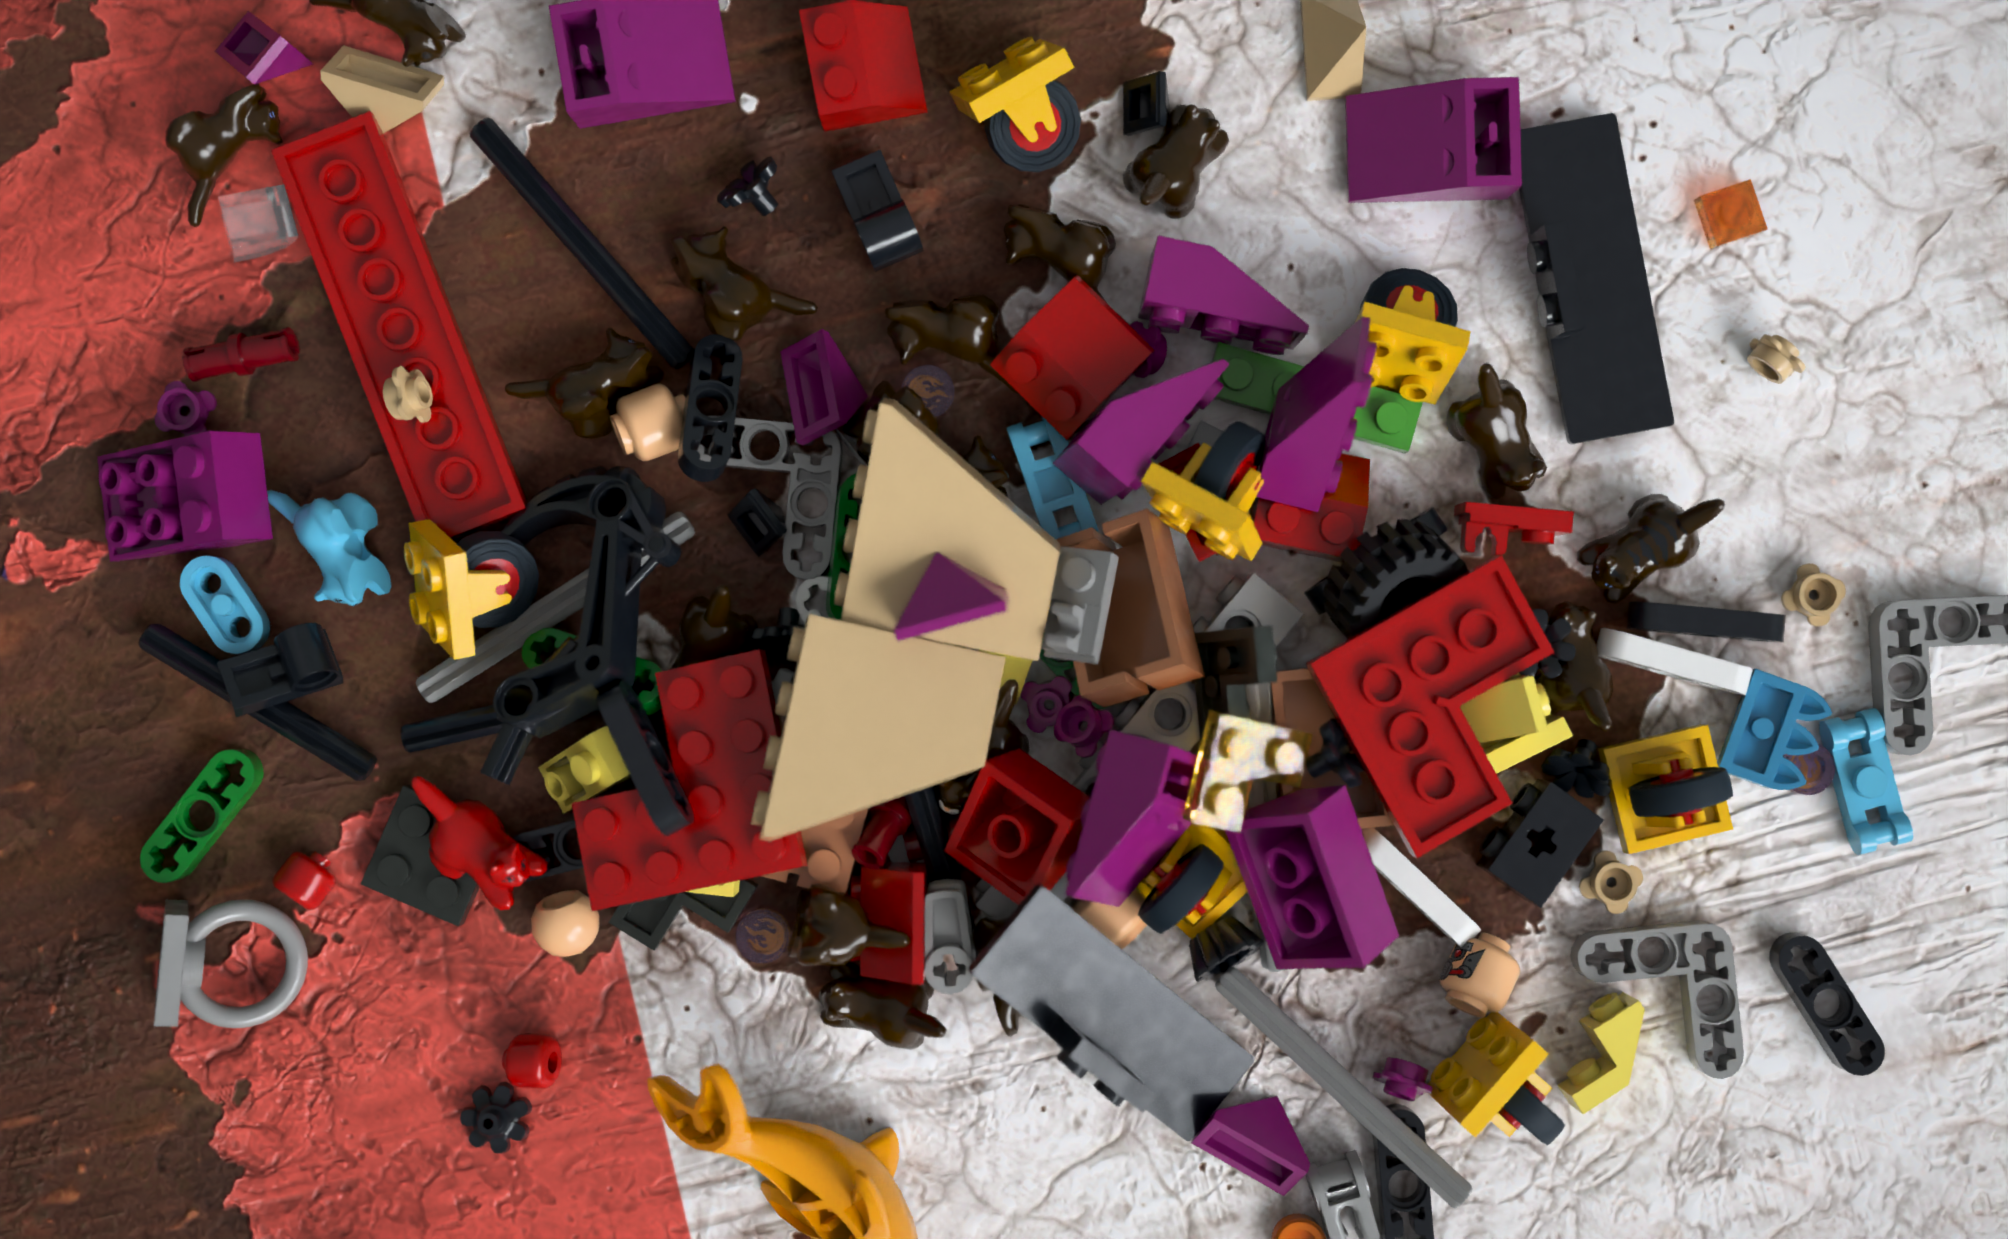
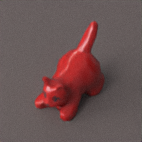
[411,776,547,911]

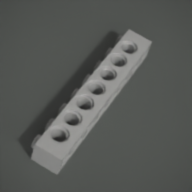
[974,573,1304,919]

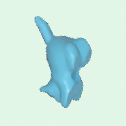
[267,490,391,606]

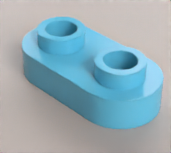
[180,556,270,654]

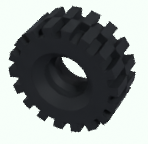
[1323,519,1469,639]

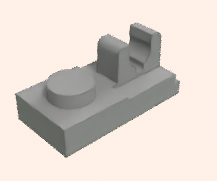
[1042,546,1119,665]

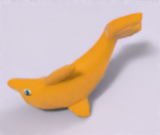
[647,1064,918,1239]

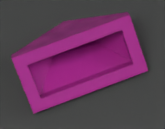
[215,11,313,85]
[780,329,868,445]
[894,551,1009,641]
[1191,1096,1310,1196]

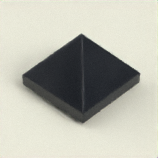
[1123,71,1170,136]
[727,488,787,557]

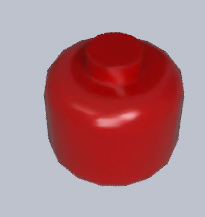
[272,851,336,910]
[502,1033,562,1089]

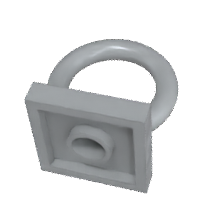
[154,899,308,1028]

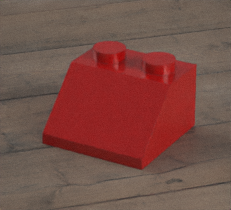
[799,0,928,132]
[990,275,1155,440]
[1249,453,1370,563]
[944,748,1090,905]
[851,862,928,985]

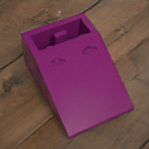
[549,0,736,129]
[1345,77,1522,203]
[1138,235,1309,355]
[1256,316,1377,512]
[1053,359,1229,505]
[97,431,273,562]
[1065,730,1213,907]

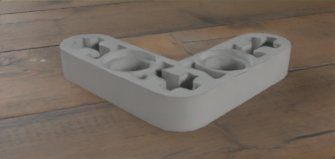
[697,415,843,580]
[1868,595,2008,755]
[1570,920,1744,1079]

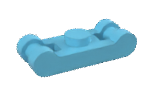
[1006,416,1099,540]
[1819,708,1913,855]

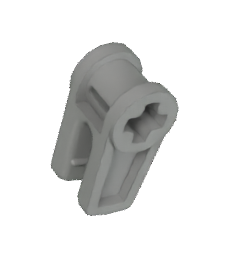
[924,879,976,994]
[1306,1150,1380,1239]

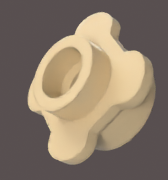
[1747,334,1806,384]
[383,366,433,423]
[1781,563,1846,626]
[1579,850,1643,914]

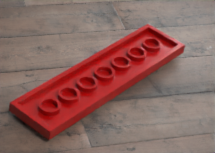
[271,111,527,540]

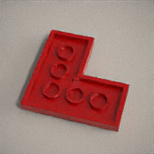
[1305,555,1554,858]
[572,649,808,911]

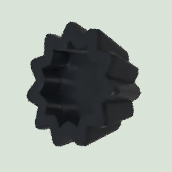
[1189,916,1264,982]

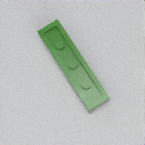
[1211,342,1423,453]

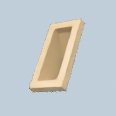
[1300,0,1366,101]
[320,45,444,134]

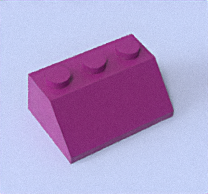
[1222,785,1399,969]

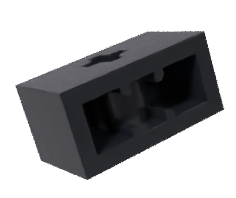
[1476,779,1604,908]

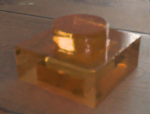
[1694,179,1768,250]

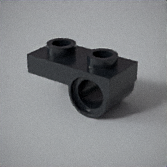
[832,150,924,272]
[217,623,344,717]

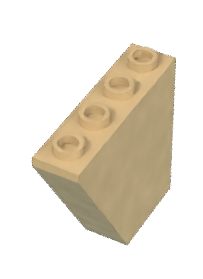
[834,398,1060,661]
[751,614,1006,841]

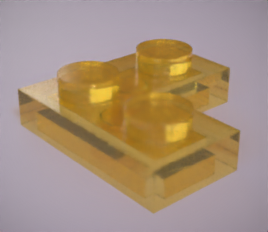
[1182,710,1313,832]

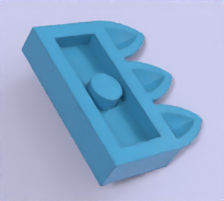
[1717,669,1832,790]

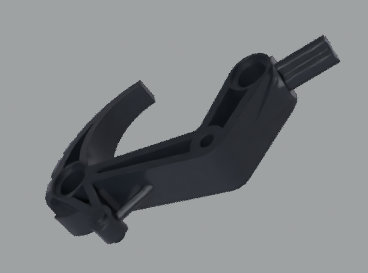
[480,466,681,785]

